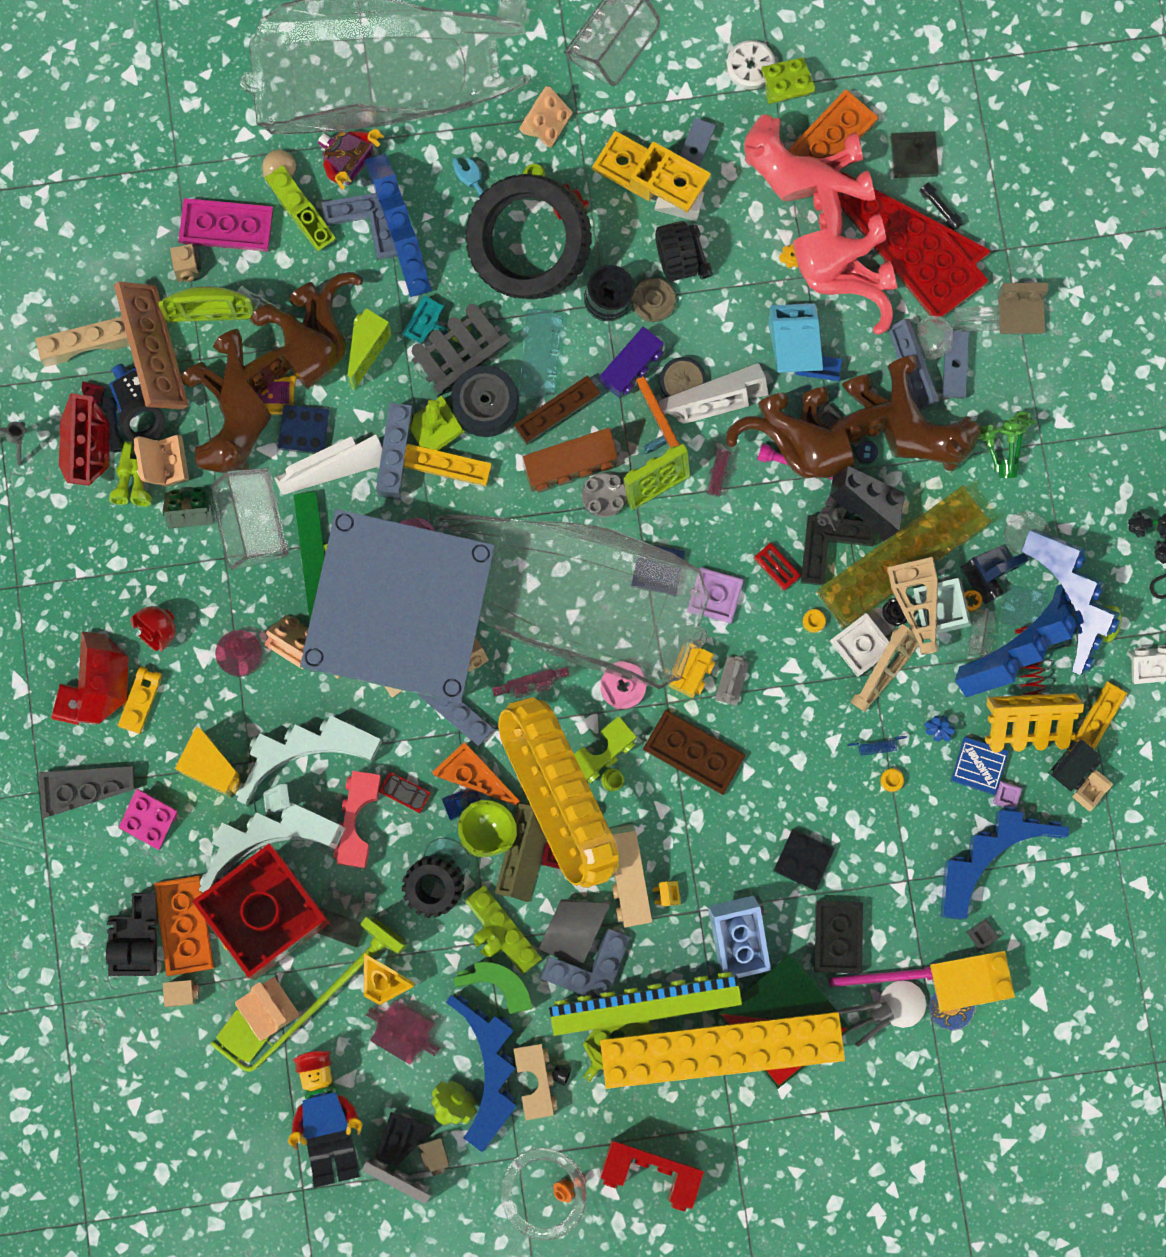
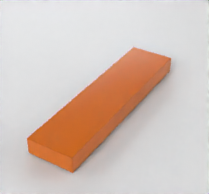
[636,376,680,448]

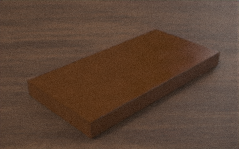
[643,710,746,796]

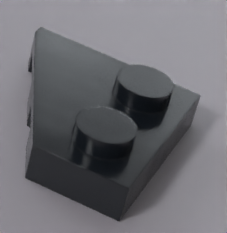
[375,1112,434,1166]

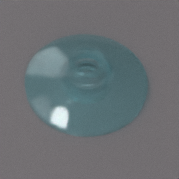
[424,838,470,879]

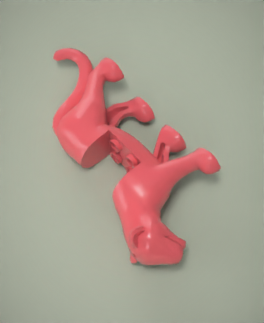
[744,114,897,335]

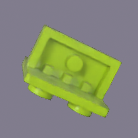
[761,57,815,104]

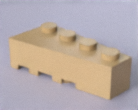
[609,824,652,928]

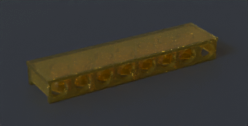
[817,485,991,629]

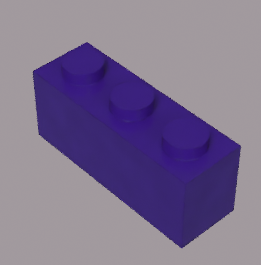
[599,326,664,399]

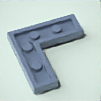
[321,193,397,260]
[540,929,630,999]

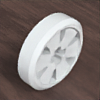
[726,40,775,89]

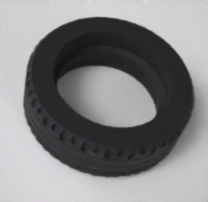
[465,174,592,299]

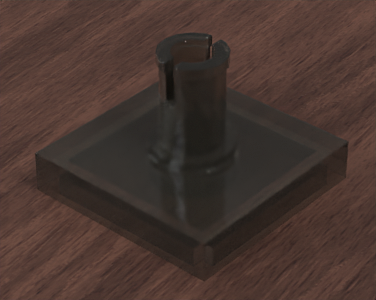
[890,131,939,178]

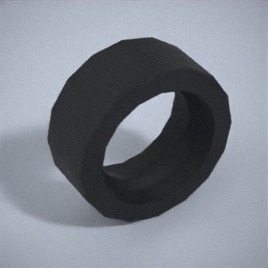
[119,398,166,442]

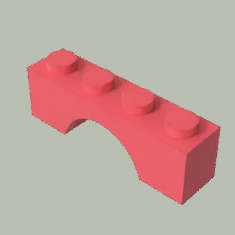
[334,771,382,869]

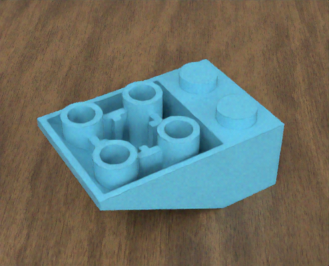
[768,303,823,373]

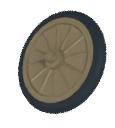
[659,357,706,398]

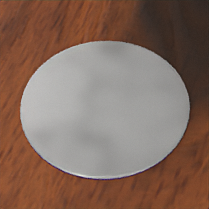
[868,607,895,636]

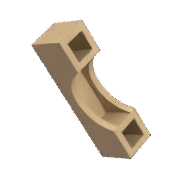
[35,317,130,367]

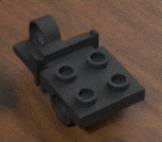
[106,893,158,976]

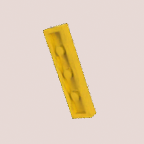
[404,444,492,487]

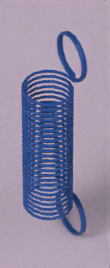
[847,736,907,756]

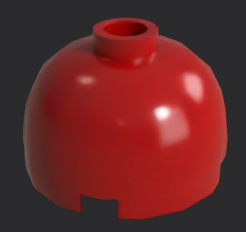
[130,606,176,652]

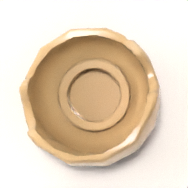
[262,149,296,178]

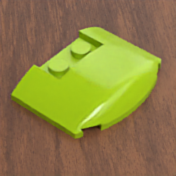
[159,287,255,322]

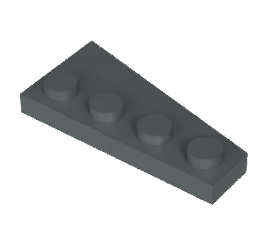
[39,766,135,819]

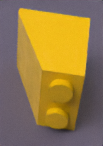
[175,727,242,798]

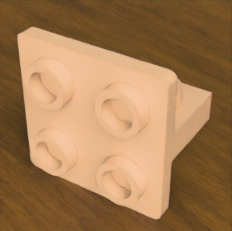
[519,86,572,148]
[265,615,308,669]
[235,977,299,1041]

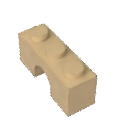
[514,1044,558,1120]

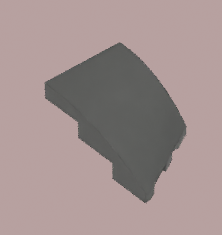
[539,899,611,968]

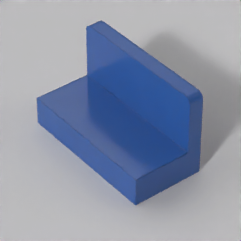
[793,356,842,381]

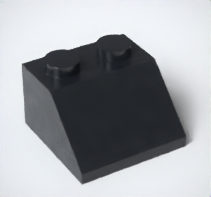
[1048,738,1101,791]

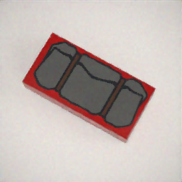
[379,772,431,814]

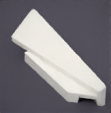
[659,364,768,424]
[274,435,382,495]

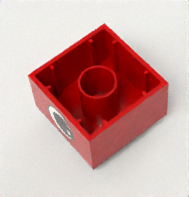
[192,843,331,980]

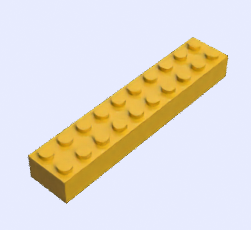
[600,1012,845,1089]

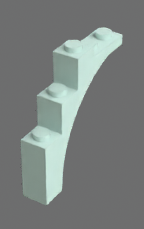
[236,715,382,806]
[199,802,346,892]

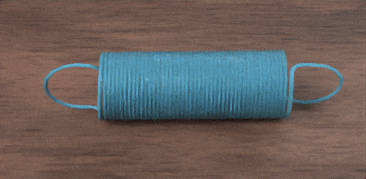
[640,435,667,455]

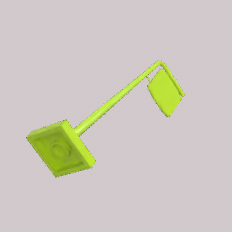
[210,915,409,1072]

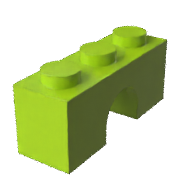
[574,716,637,784]

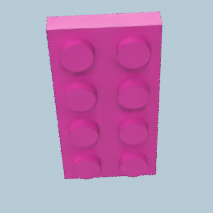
[178,198,274,252]

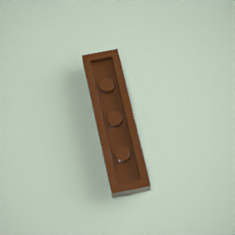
[513,375,601,445]

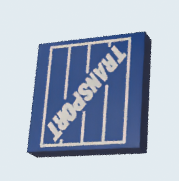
[950,737,1009,796]

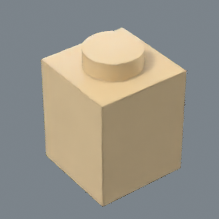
[163,980,199,1007]

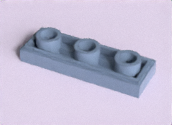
[675,118,716,184]
[942,330,969,399]

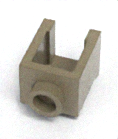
[418,1138,450,1176]

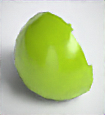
[458,800,517,857]

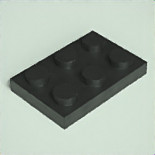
[814,901,863,974]

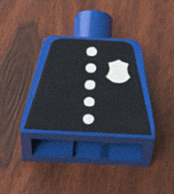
[109,363,144,418]

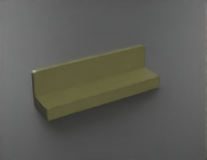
[495,803,546,902]

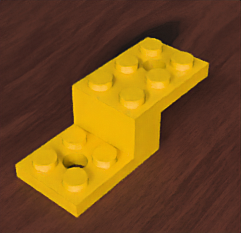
[592,131,711,213]

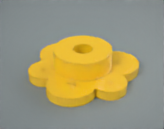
[779,244,798,268]

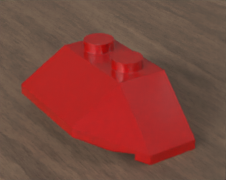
[59,393,110,486]
[76,631,129,724]

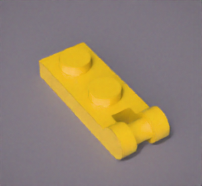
[118,666,163,735]

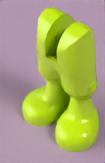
[109,441,152,507]

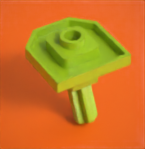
[410,395,465,451]

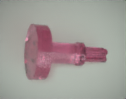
[215,630,263,677]

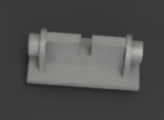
[715,656,750,706]

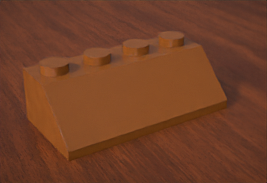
[522,428,618,493]

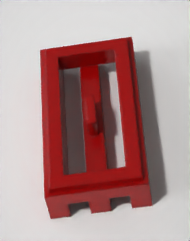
[753,542,801,591]

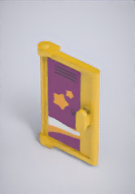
[257,375,297,415]

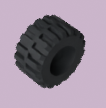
[655,220,698,282]
[402,854,465,918]

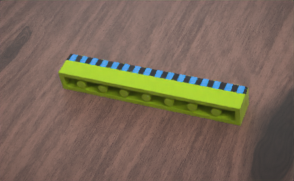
[549,972,742,1036]

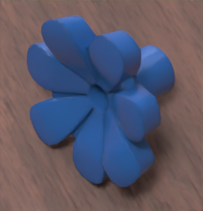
[924,716,955,742]

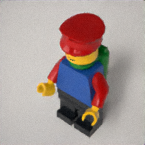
[288,1051,362,1188]

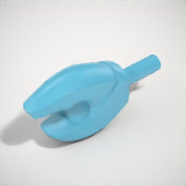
[453,158,483,196]

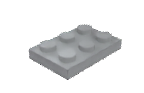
[362,1158,432,1204]

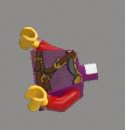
[317,129,384,189]

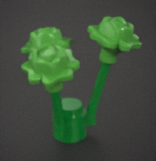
[978,411,1036,478]

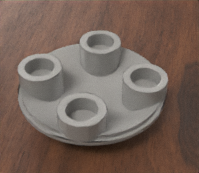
[582,473,627,518]

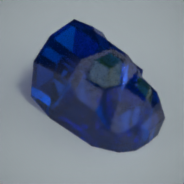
[442,790,481,821]

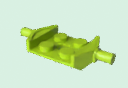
[582,1020,653,1082]

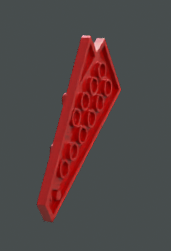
[838,172,991,323]

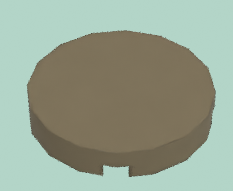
[631,278,676,323]

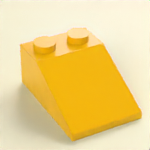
[930,951,1015,1012]

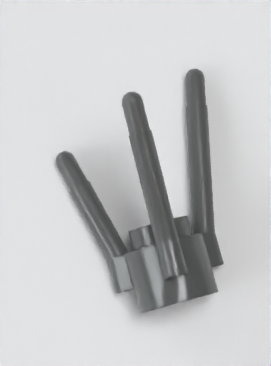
[0,422,27,466]
[835,1000,894,1047]

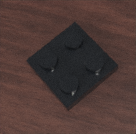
[773,829,835,891]

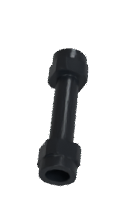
[919,182,963,231]
[688,224,713,279]
[102,397,124,453]

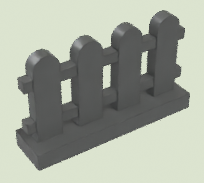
[411,304,510,397]

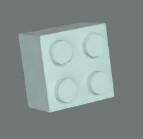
[913,578,972,634]

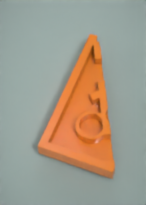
[432,742,520,806]

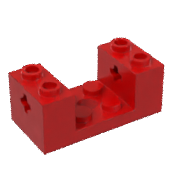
[599,1140,704,1212]

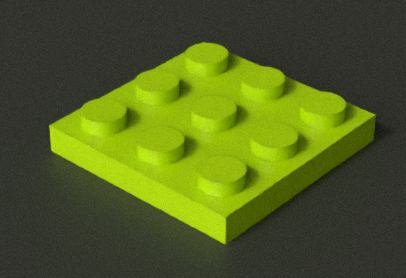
[623,444,690,511]

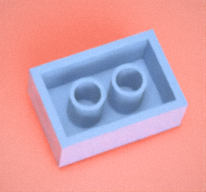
[708,896,771,978]

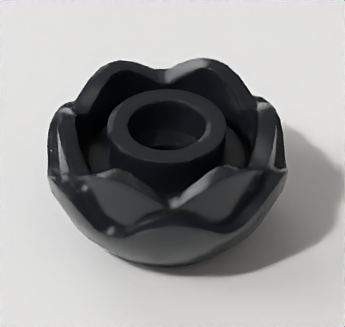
[882,598,907,626]

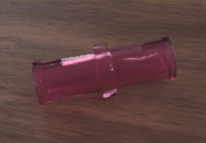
[706,449,731,497]

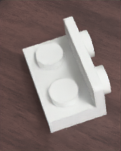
[1128,645,1166,684]

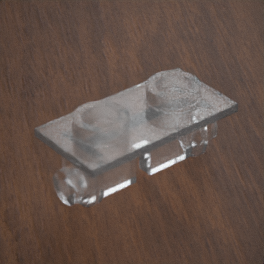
[968,608,997,657]

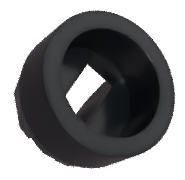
[552,1065,571,1086]

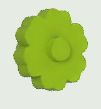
[431,1081,477,1125]

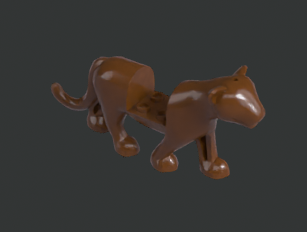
[181,272,363,474]
[726,355,981,479]

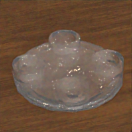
[914,316,954,359]

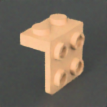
[134,435,189,487]

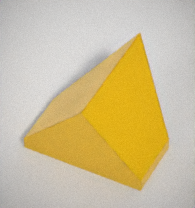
[363,954,414,1005]

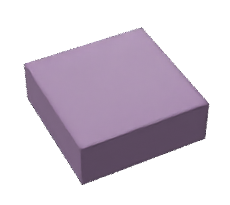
[992,781,1022,808]

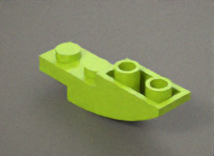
[264,165,336,252]

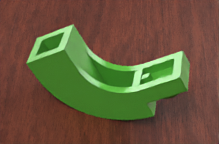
[453,962,532,1014]

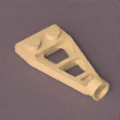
[887,557,939,655]
[850,624,919,712]

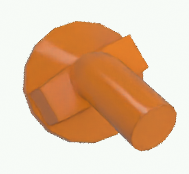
[553,1174,587,1203]

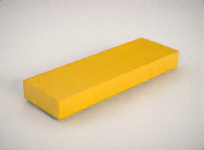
[1073,681,1127,750]

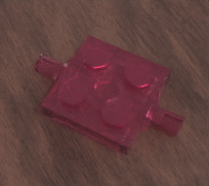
[492,667,570,699]
[366,999,439,1065]

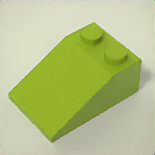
[348,308,392,390]

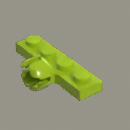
[465,886,542,975]

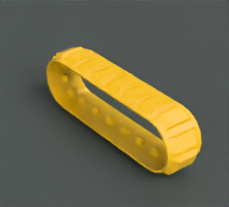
[498,697,619,888]

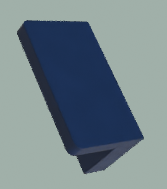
[974,545,1029,583]

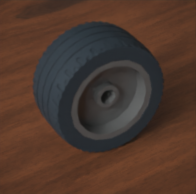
[451,365,519,437]

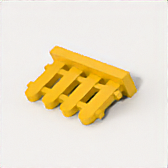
[985,693,1084,753]

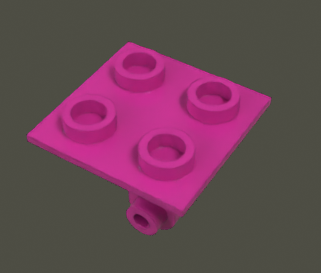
[119,789,179,850]

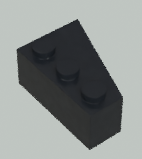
[830,466,905,541]

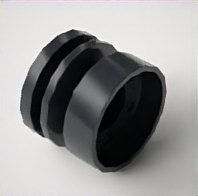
[584,265,634,322]

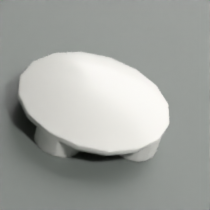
[880,980,927,1028]

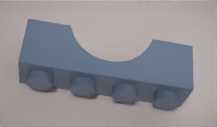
[376,403,413,500]

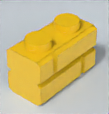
[669,643,716,698]

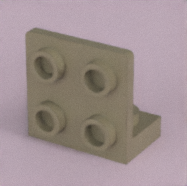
[998,283,1048,334]

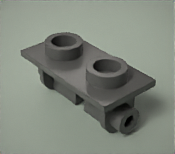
[817,495,847,531]

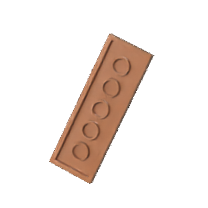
[114,281,188,409]

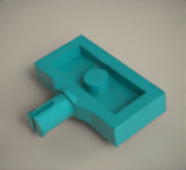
[402,295,449,345]

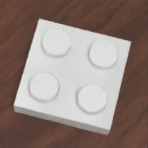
[830,613,889,677]

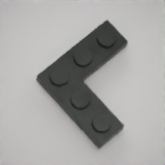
[801,515,875,586]

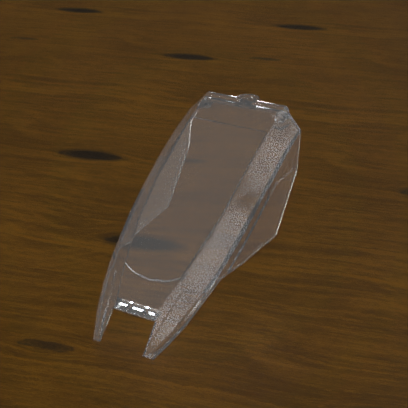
[240,0,531,135]
[432,515,710,689]

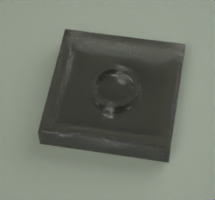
[317,887,374,948]

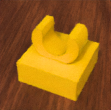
[653,881,681,906]

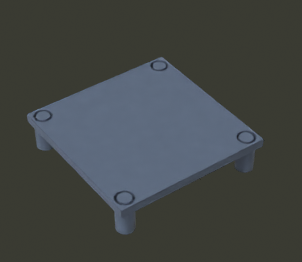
[300,509,495,703]

